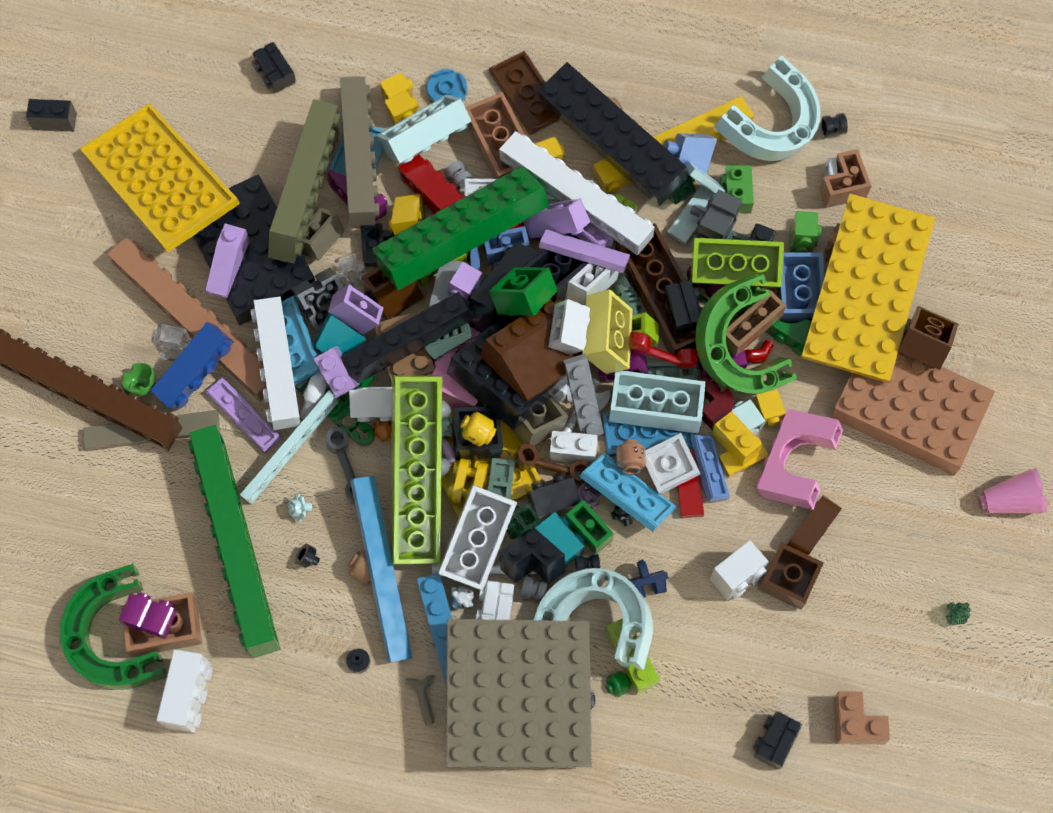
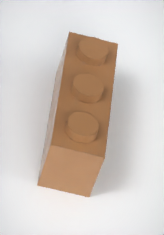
[726,290,787,357]

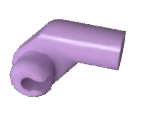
[441,437,455,463]

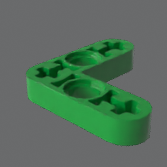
[327,376,375,447]

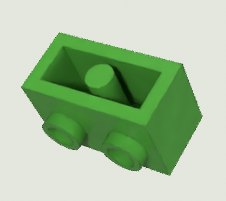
[720,165,754,213]
[789,211,822,253]

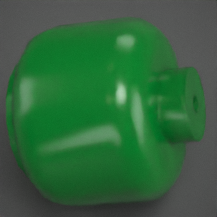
[606,671,631,697]

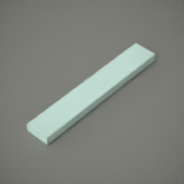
[240,391,338,504]

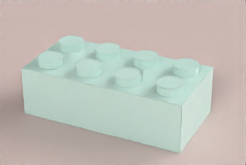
[376,95,471,164]
[609,371,705,433]

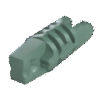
[614,274,642,316]

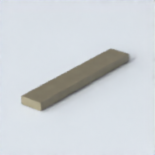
[83,410,221,451]

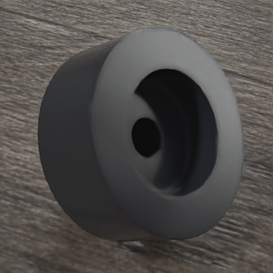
[295,543,320,568]
[346,648,371,674]

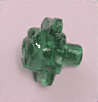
[946,602,971,625]

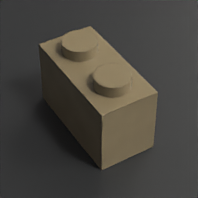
[302,207,345,261]

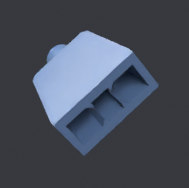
[663,133,717,174]

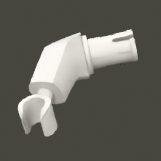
[299,372,329,419]

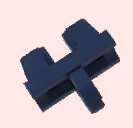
[628,559,669,598]

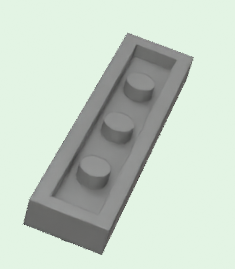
[563,354,604,436]

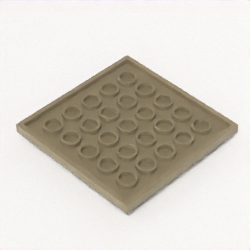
[446,619,592,767]

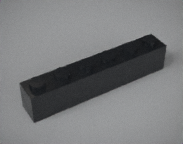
[341,291,475,383]

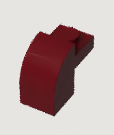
[702,377,734,431]

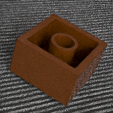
[759,542,824,610]

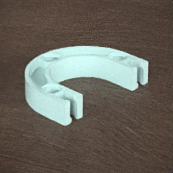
[714,55,820,161]
[534,568,653,670]

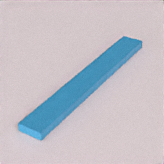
[350,476,412,663]

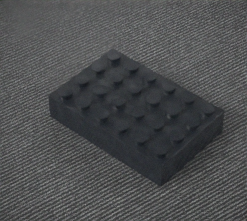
[193,174,316,326]
[446,315,591,430]

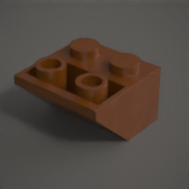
[362,266,424,320]

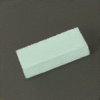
[685,161,725,194]

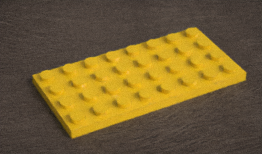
[79,102,240,253]
[801,194,936,383]

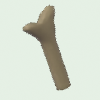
[404,675,434,725]

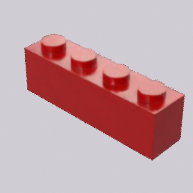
[398,154,466,214]

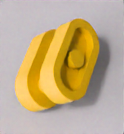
[448,458,488,504]

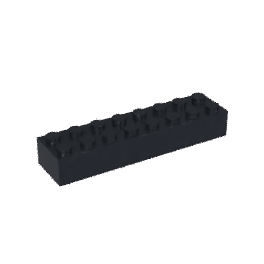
[537,62,689,207]

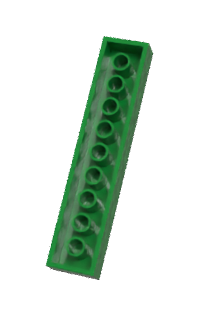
[188,424,281,658]

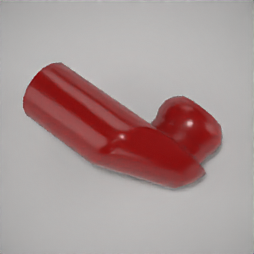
[745,340,774,363]

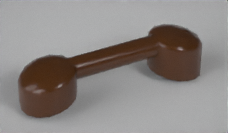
[514,444,590,484]

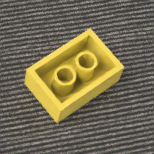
[582,290,633,374]

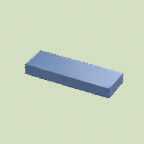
[690,435,730,501]

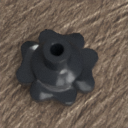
[611,505,632,526]

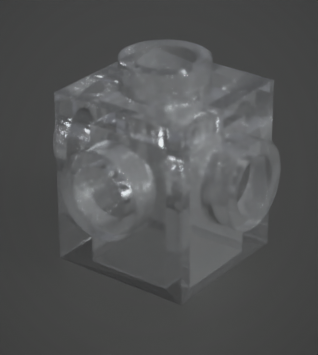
[334,252,367,288]

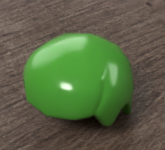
[121,363,156,397]

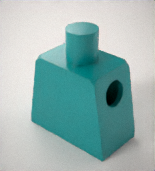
[314,313,366,356]

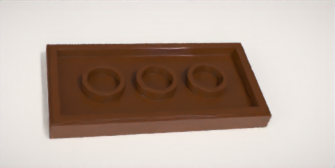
[489,51,561,135]

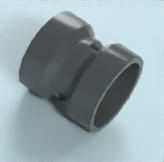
[520,576,548,603]

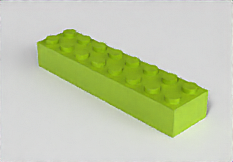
[391,375,442,564]

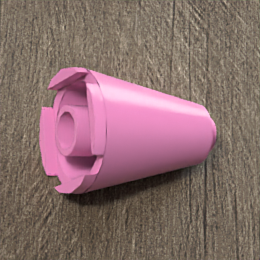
[979,468,1047,513]

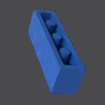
[151,322,234,410]

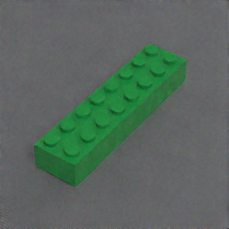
[372,166,549,291]

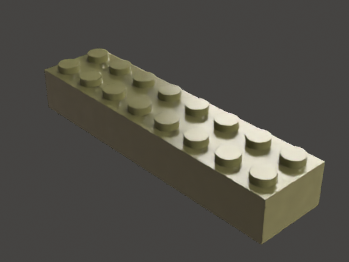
[268,99,341,264]

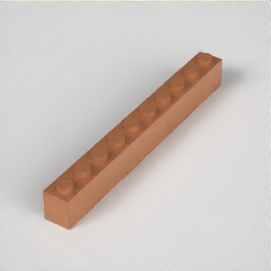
[107,237,267,402]

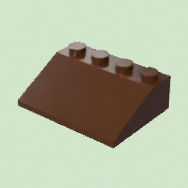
[480,300,583,402]

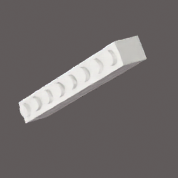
[499,131,655,255]

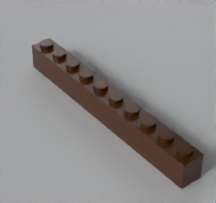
[0,329,183,451]

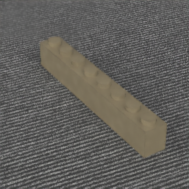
[340,76,379,226]

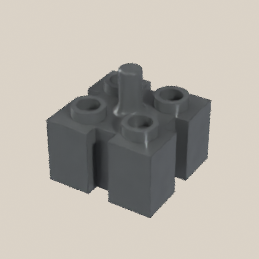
[690,190,742,239]
[291,267,343,332]

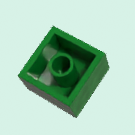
[489,267,558,317]

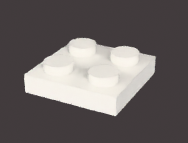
[645,433,701,494]

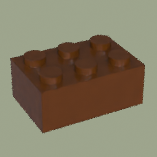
[898,306,959,370]

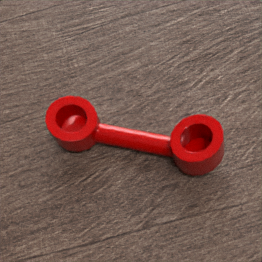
[628,331,699,369]

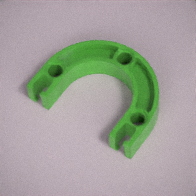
[696,274,797,394]

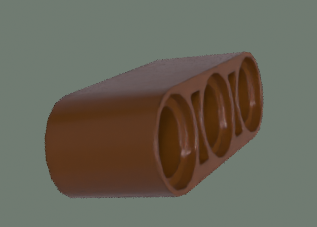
[787,495,842,555]

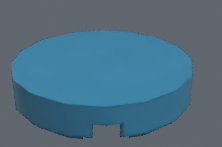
[426,69,468,103]

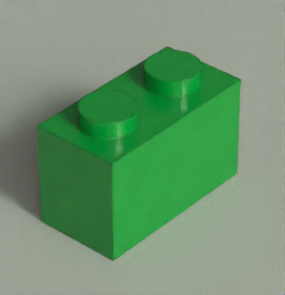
[566,500,614,554]

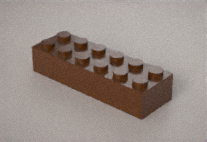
[615,223,701,356]

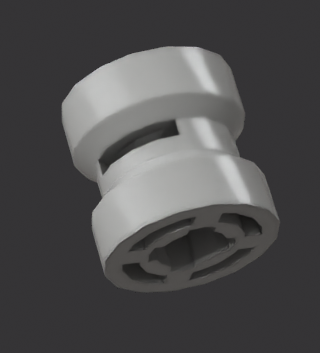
[444,160,473,191]

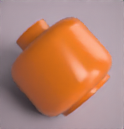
[373,419,392,442]

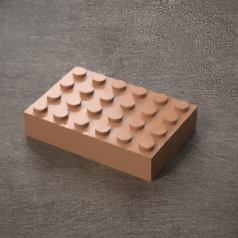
[831,351,995,476]

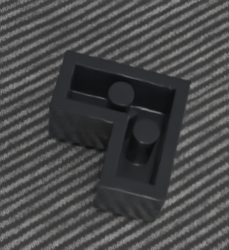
[499,528,566,584]

